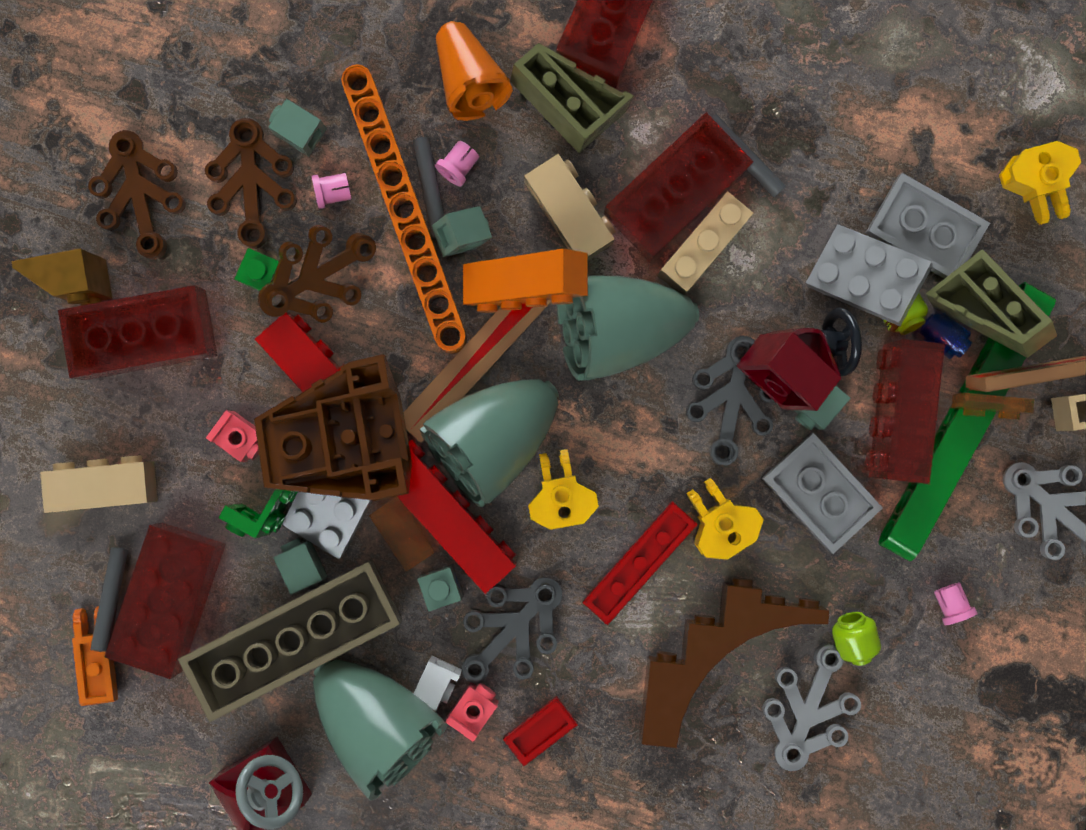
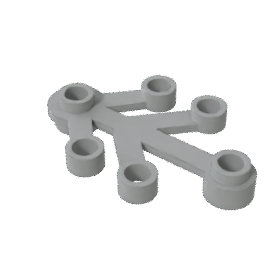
[1003,462,1086,560]
[762,643,861,771]

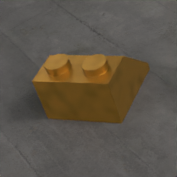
[11,248,113,308]

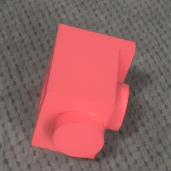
[206,410,259,462]
[445,682,498,742]

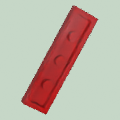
[582,501,698,625]

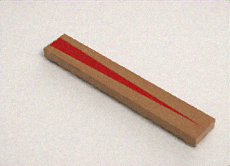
[403,300,551,443]
[966,356,1086,392]

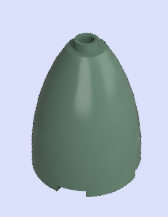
[557,275,699,381]
[420,379,559,507]
[313,659,447,801]

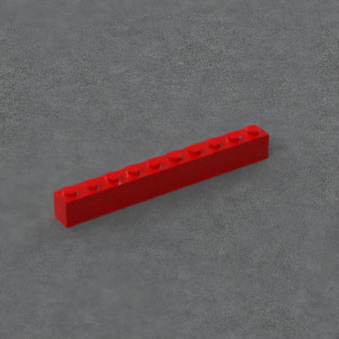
[255,312,517,594]

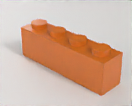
[463,249,588,313]

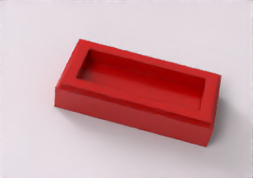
[503,696,578,766]

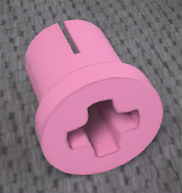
[435,141,479,187]
[312,173,351,209]
[934,582,977,626]

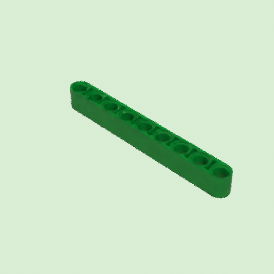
[878,282,1056,562]

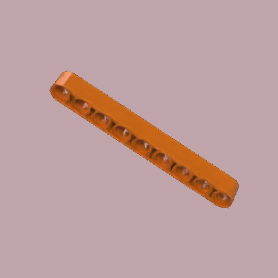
[341,64,467,354]

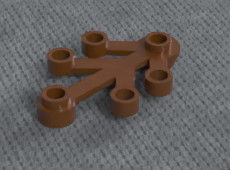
[205,118,297,249]
[88,130,186,260]
[258,225,376,323]

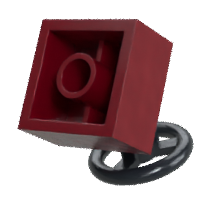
[736,308,862,411]

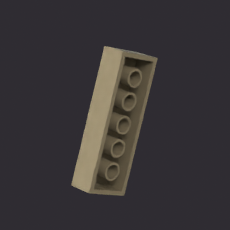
[178,560,403,723]

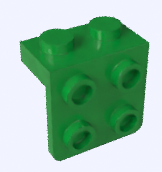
[218,489,298,539]

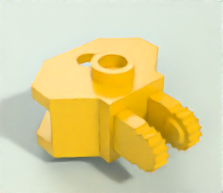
[999,141,1081,225]
[528,449,599,530]
[686,478,764,560]

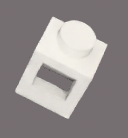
[413,655,462,711]

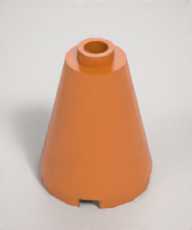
[436,21,513,121]

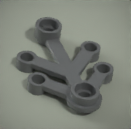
[686,336,775,466]
[462,577,562,683]

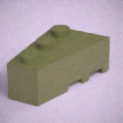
[510,43,634,153]
[926,249,1057,358]

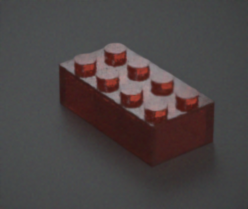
[556,0,655,89]
[604,112,754,263]
[58,285,217,380]
[865,339,945,484]
[104,522,226,679]

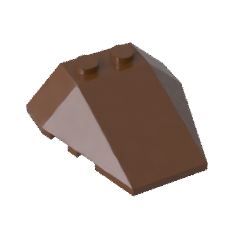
[254,354,412,501]

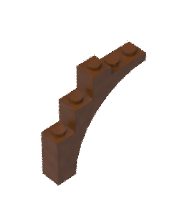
[639,577,829,748]

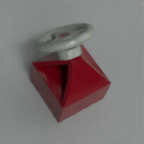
[209,736,312,830]

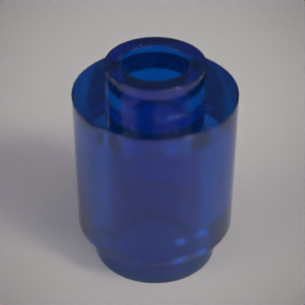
[918,311,972,359]

